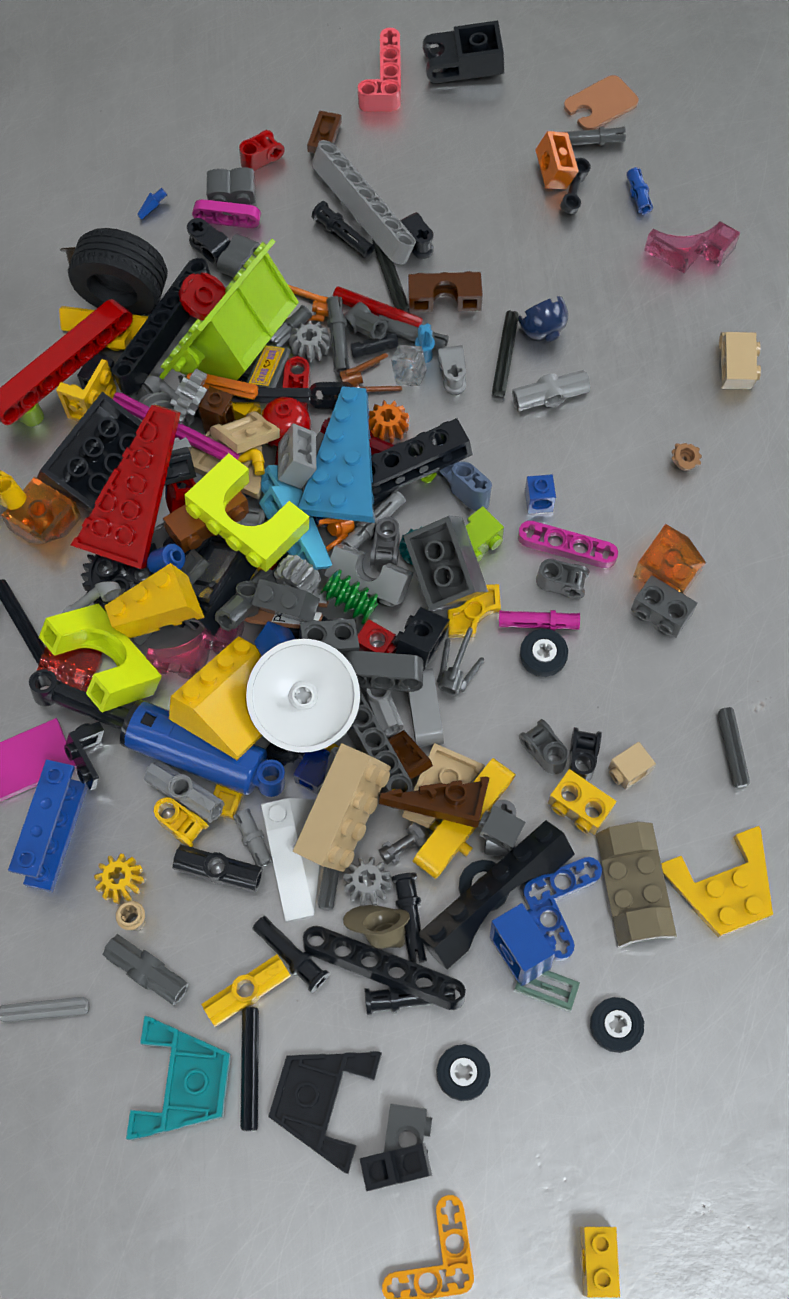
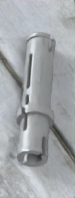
[341,490,406,549]

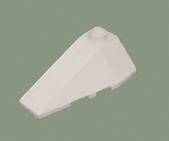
[261,798,320,922]

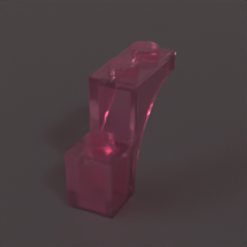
[644,221,740,273]
[146,622,245,679]

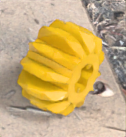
[94,853,145,904]

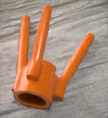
[287,285,329,322]
[316,518,355,553]

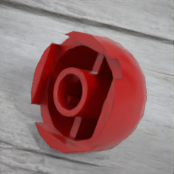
[261,397,311,446]

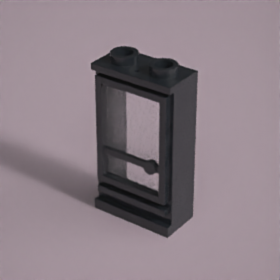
[177,536,257,636]

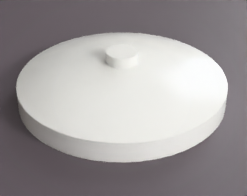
[246,639,360,752]

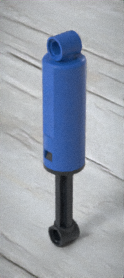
[29,669,285,797]

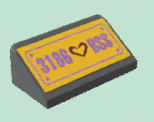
[247,345,291,388]

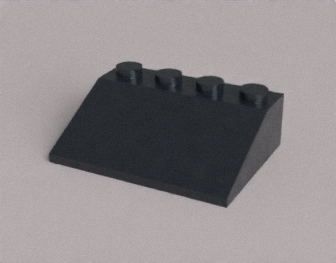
[37,392,141,512]

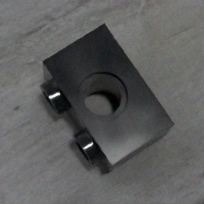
[394,607,450,671]

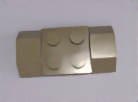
[596,822,677,947]

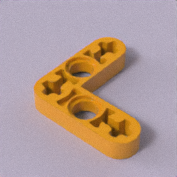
[382,1195,474,1299]

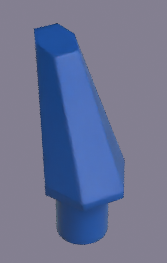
[138,188,168,220]

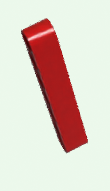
[0,299,133,425]

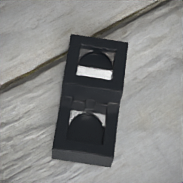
[359,1143,432,1192]

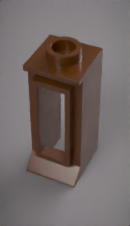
[198,386,236,435]

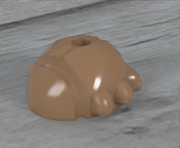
[671,443,702,471]

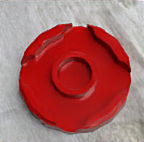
[179,273,226,320]

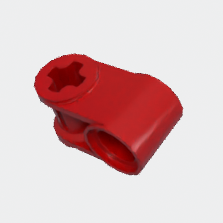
[239,130,285,171]

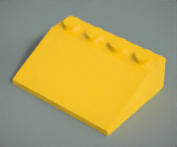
[169,636,263,760]

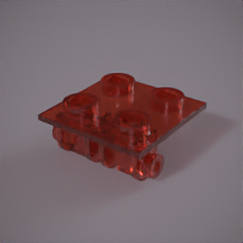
[37,647,103,692]

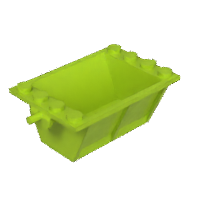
[159,239,299,380]

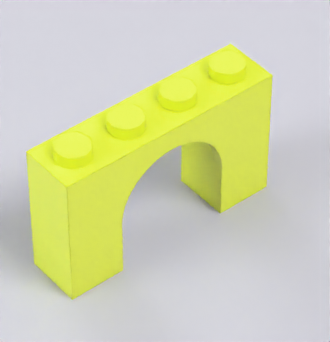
[185,453,310,572]
[39,603,162,712]

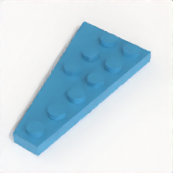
[298,386,375,523]

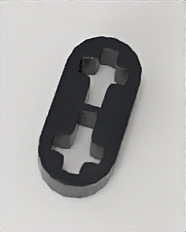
[309,382,354,408]

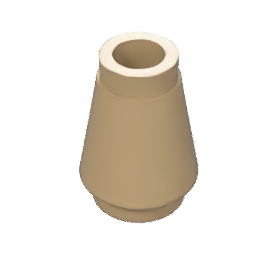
[116,901,145,931]

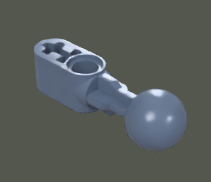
[416,444,492,511]

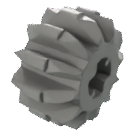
[289,320,331,364]
[274,554,321,594]
[343,857,392,906]

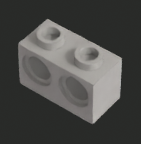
[278,423,317,489]

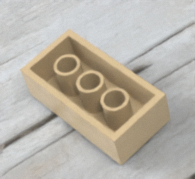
[292,743,391,872]

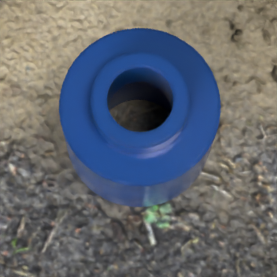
[147,544,185,573]

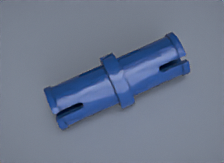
[626,167,653,214]

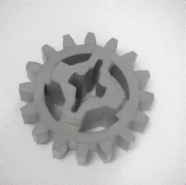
[170,369,208,424]

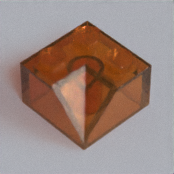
[1,477,82,544]
[633,524,706,595]

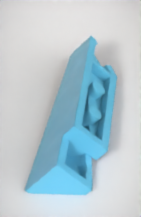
[259,465,332,570]

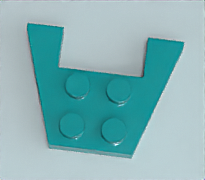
[126,1016,231,1140]

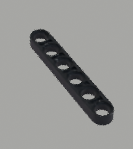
[303,926,466,1010]

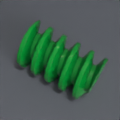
[319,569,378,626]

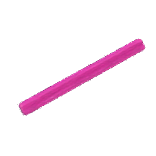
[113,392,240,460]

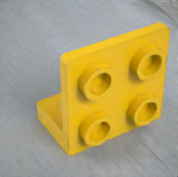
[56,359,117,422]

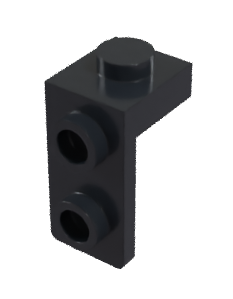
[64,722,104,791]

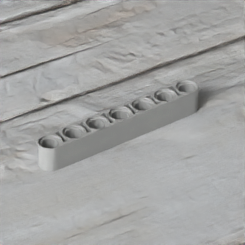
[311,140,416,265]

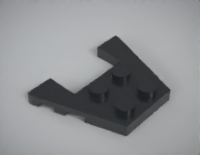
[268,1051,382,1174]

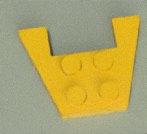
[661,826,773,937]

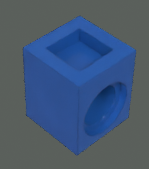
[525,474,556,514]

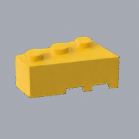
[105,563,205,638]

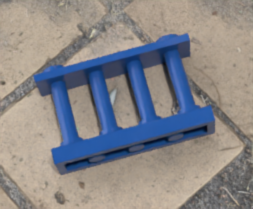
[8,759,88,893]

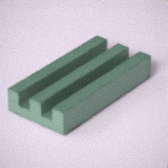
[514,971,580,1012]

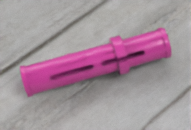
[499,610,580,631]

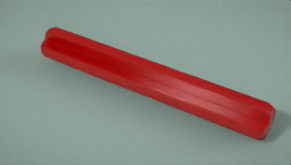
[333,286,423,327]

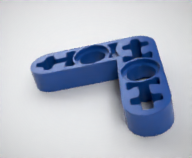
[523,857,602,961]

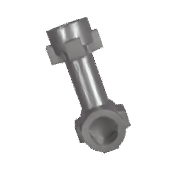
[378,823,431,865]

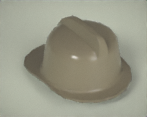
[343,905,410,949]

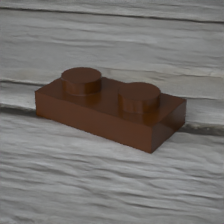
[307,110,342,153]

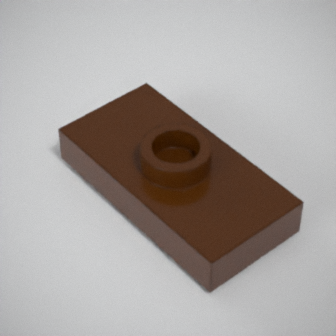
[388,730,433,780]

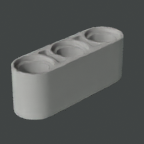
[407,668,444,747]

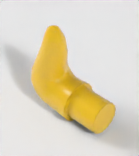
[238,448,265,476]

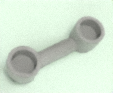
[142,376,195,426]
[62,582,122,613]

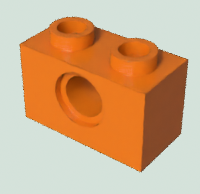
[535,131,579,189]

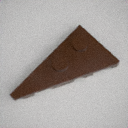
[379,777,490,828]

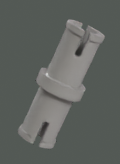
[233,809,273,867]

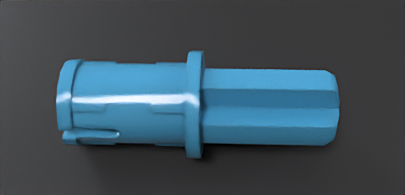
[415,323,435,363]

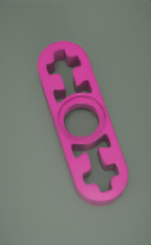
[192,199,261,228]

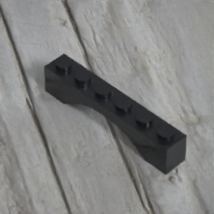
[418,820,575,970]

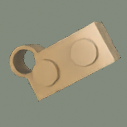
[719,332,761,389]

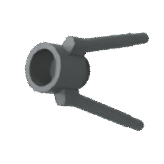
[437,627,484,695]

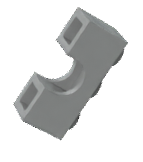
[324,543,414,607]

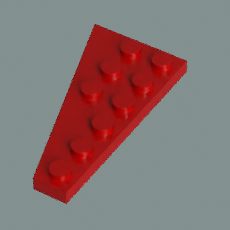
[70,405,181,569]

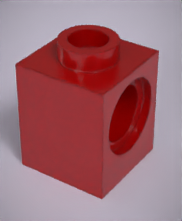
[358,619,397,654]

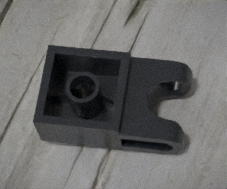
[422,20,504,83]

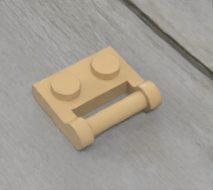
[210,411,280,454]

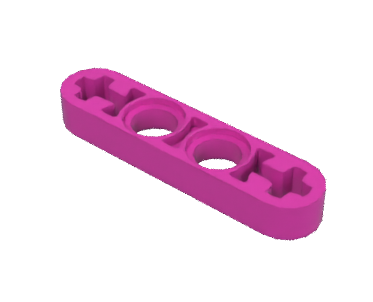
[518,521,618,569]

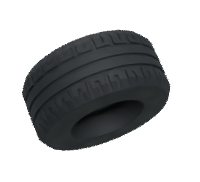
[68,228,168,316]

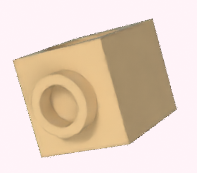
[608,742,656,790]

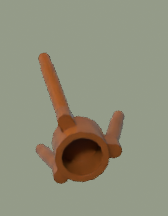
[339,353,402,392]

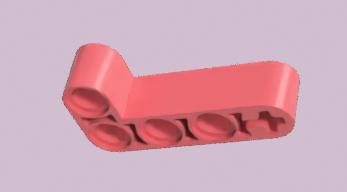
[358,28,401,112]

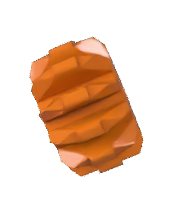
[368,400,409,444]

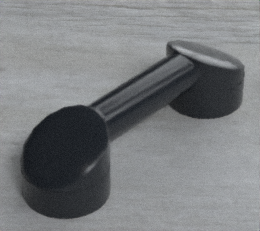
[560,158,591,214]

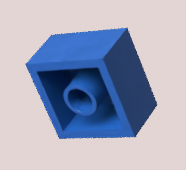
[490,903,556,986]

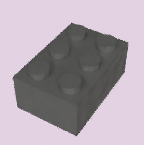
[404,516,488,611]

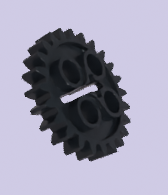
[81,543,157,611]

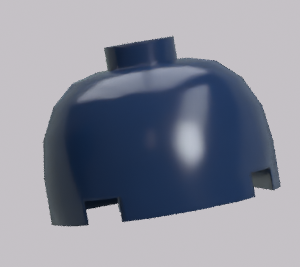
[518,296,568,343]

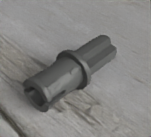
[270,305,313,347]

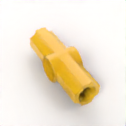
[201,954,291,1027]

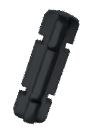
[350,333,398,358]

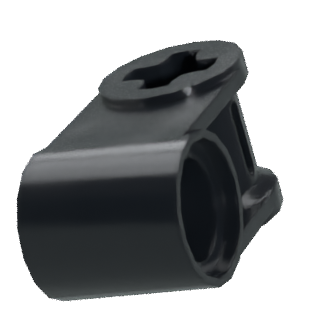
[400,212,433,259]
[187,218,230,264]
[568,727,602,782]

